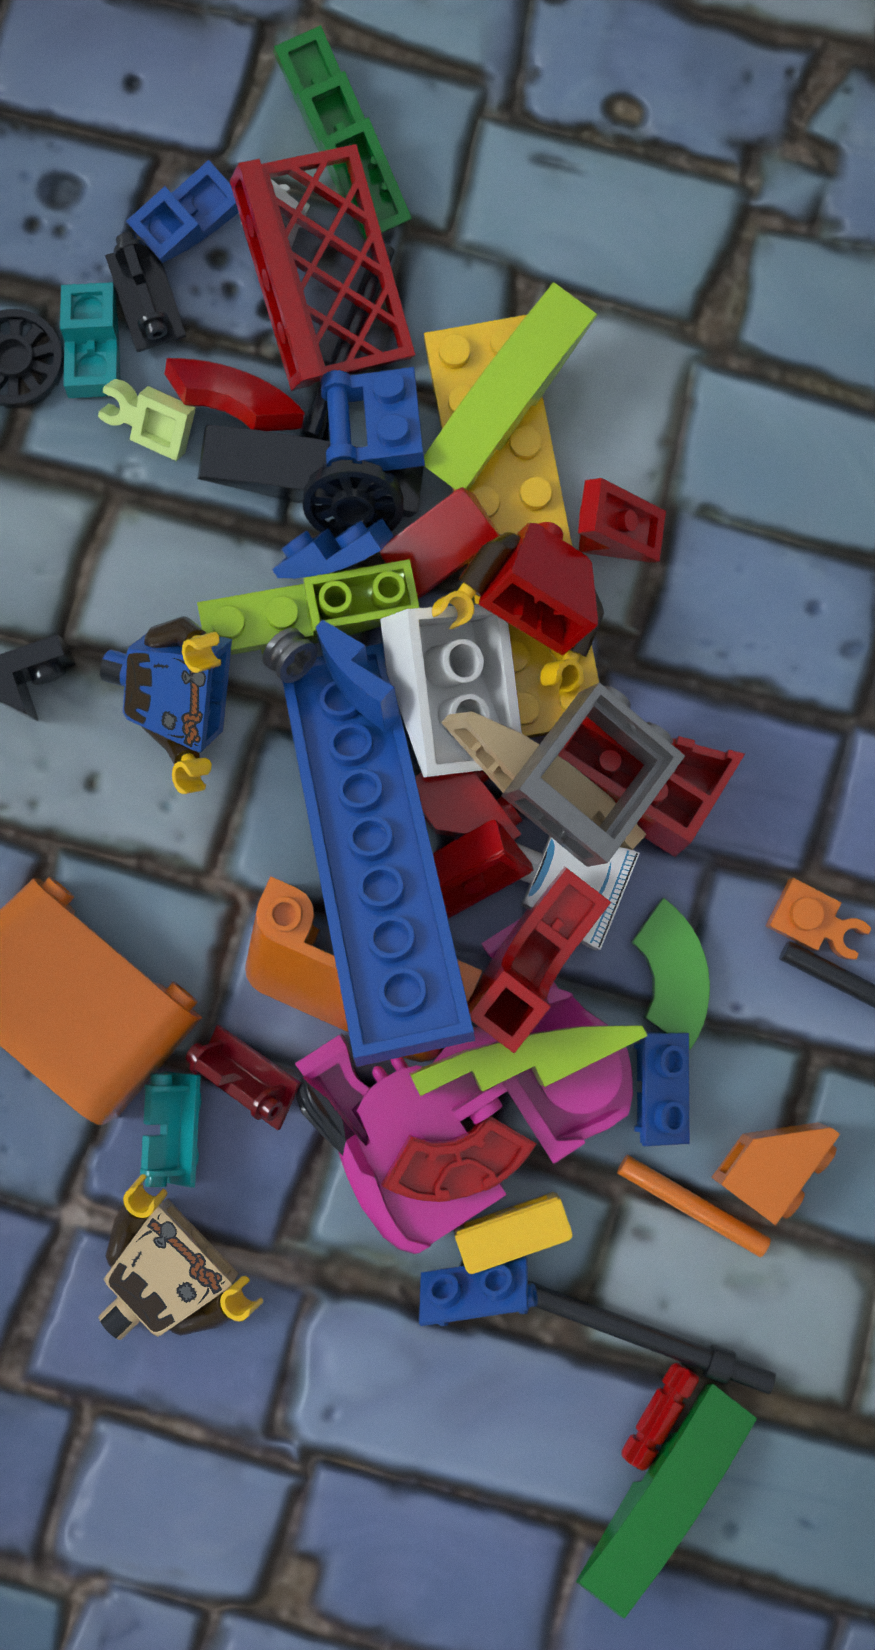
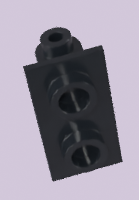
[105,232,187,352]

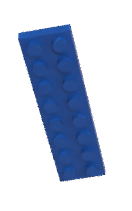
[282,643,475,1067]

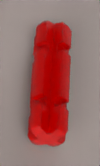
[621,1363,699,1471]

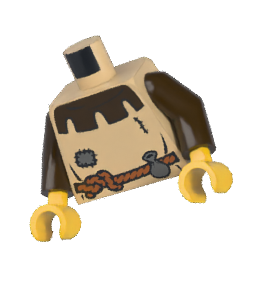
[98,1174,263,1340]

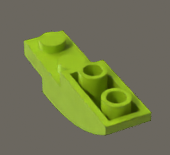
[197,559,420,655]

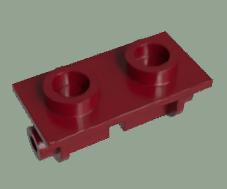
[185,1025,301,1130]

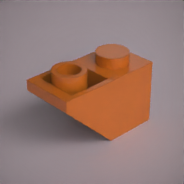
[711,1122,840,1225]

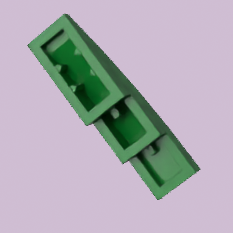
[273,25,412,242]
[576,1384,757,1619]

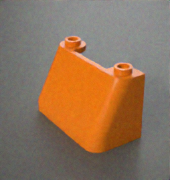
[0,876,202,1125]
[245,876,482,1062]

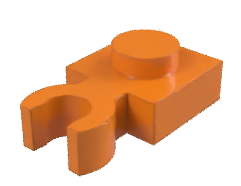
[765,878,871,960]

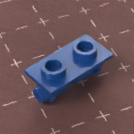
[634,1032,690,1146]
[419,1256,538,1326]

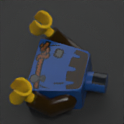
[100,616,232,794]

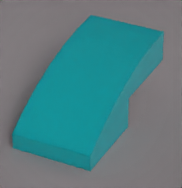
[60,282,120,398]

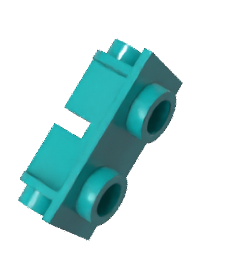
[140,1071,202,1188]

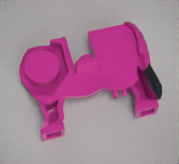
[295,919,633,1254]

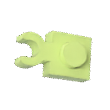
[98,379,196,461]

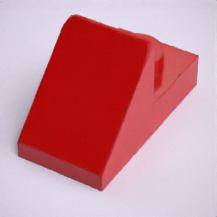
[578,478,666,563]

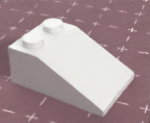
[380,604,522,777]

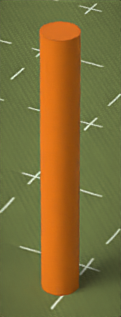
[617,1154,771,1258]

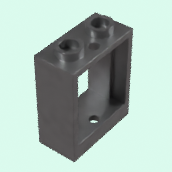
[501,682,685,867]

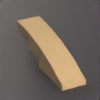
[441,711,646,850]

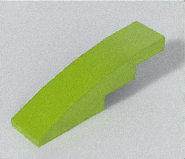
[424,282,598,491]
[409,1025,647,1096]

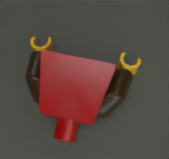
[432,522,604,693]

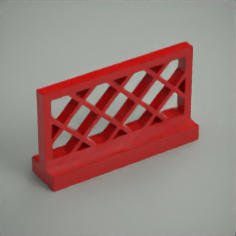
[229,144,415,391]

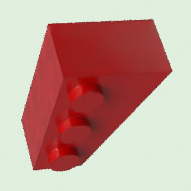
[557,716,745,857]

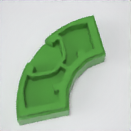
[631,898,710,1050]

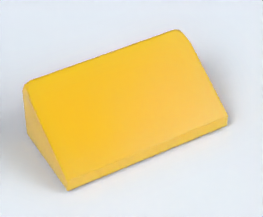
[454,1191,572,1274]

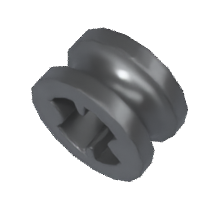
[263,628,318,683]

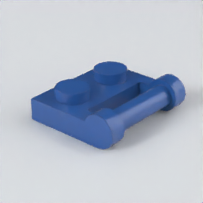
[320,367,425,471]

